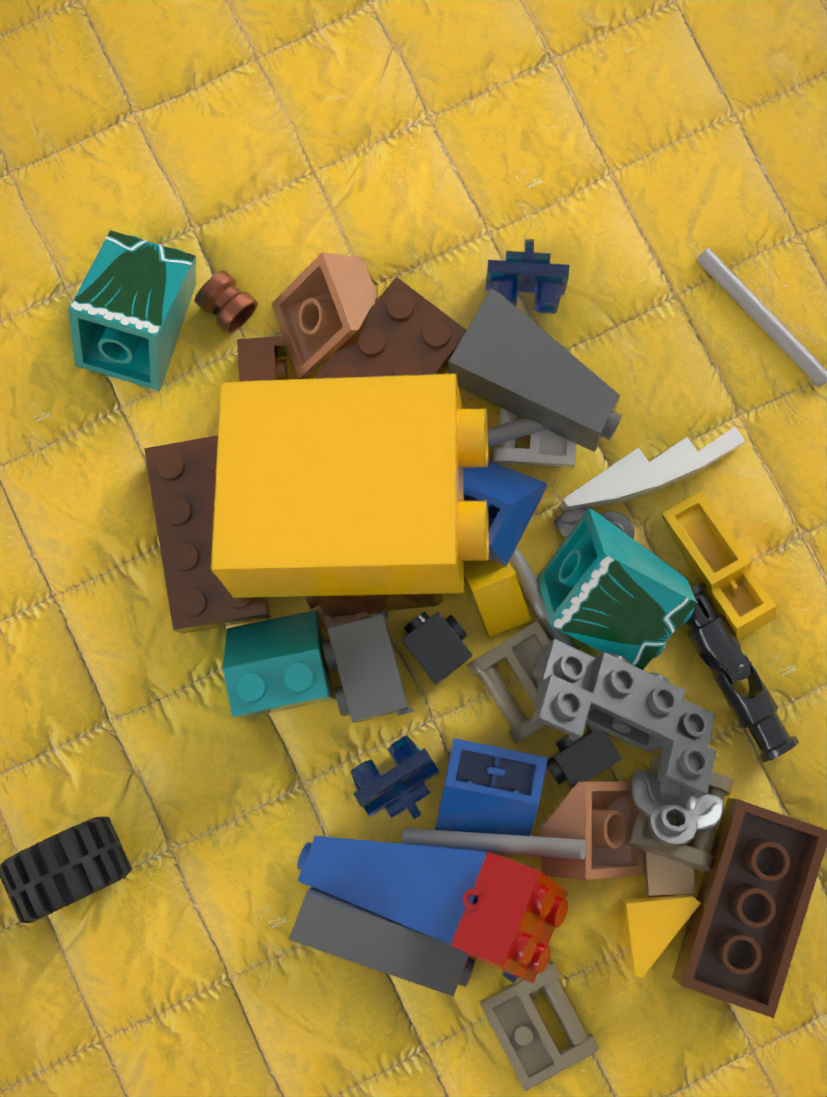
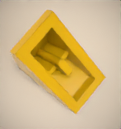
[463,559,531,638]
[620,894,700,979]

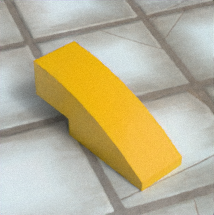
[662,491,777,640]

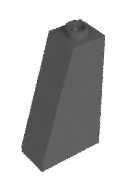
[448,289,622,452]
[289,887,475,996]

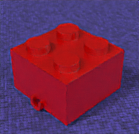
[451,852,568,984]

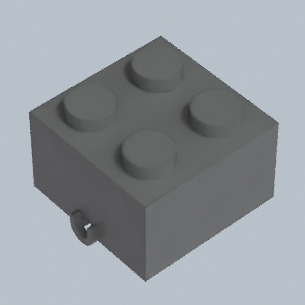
[322,612,414,723]

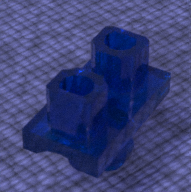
[485,238,569,314]
[351,736,440,820]

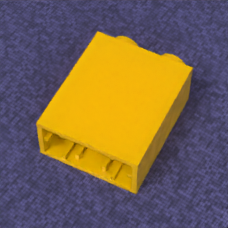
[211,374,489,598]

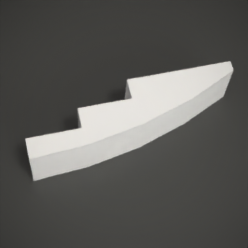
[559,427,745,512]

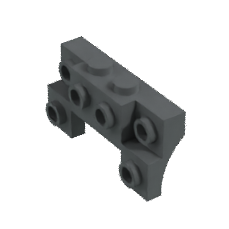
[531,639,717,798]

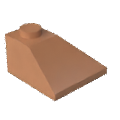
[271,252,377,379]
[541,781,644,880]

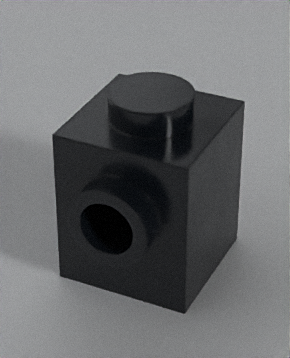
[402,611,473,686]

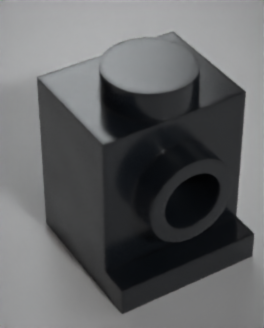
[546,724,622,788]

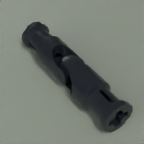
[686,581,799,763]

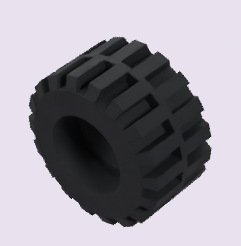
[0,817,132,923]

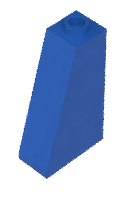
[297,836,487,945]

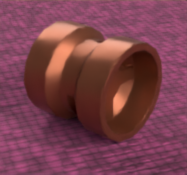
[194,270,258,334]

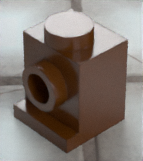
[237,336,288,382]

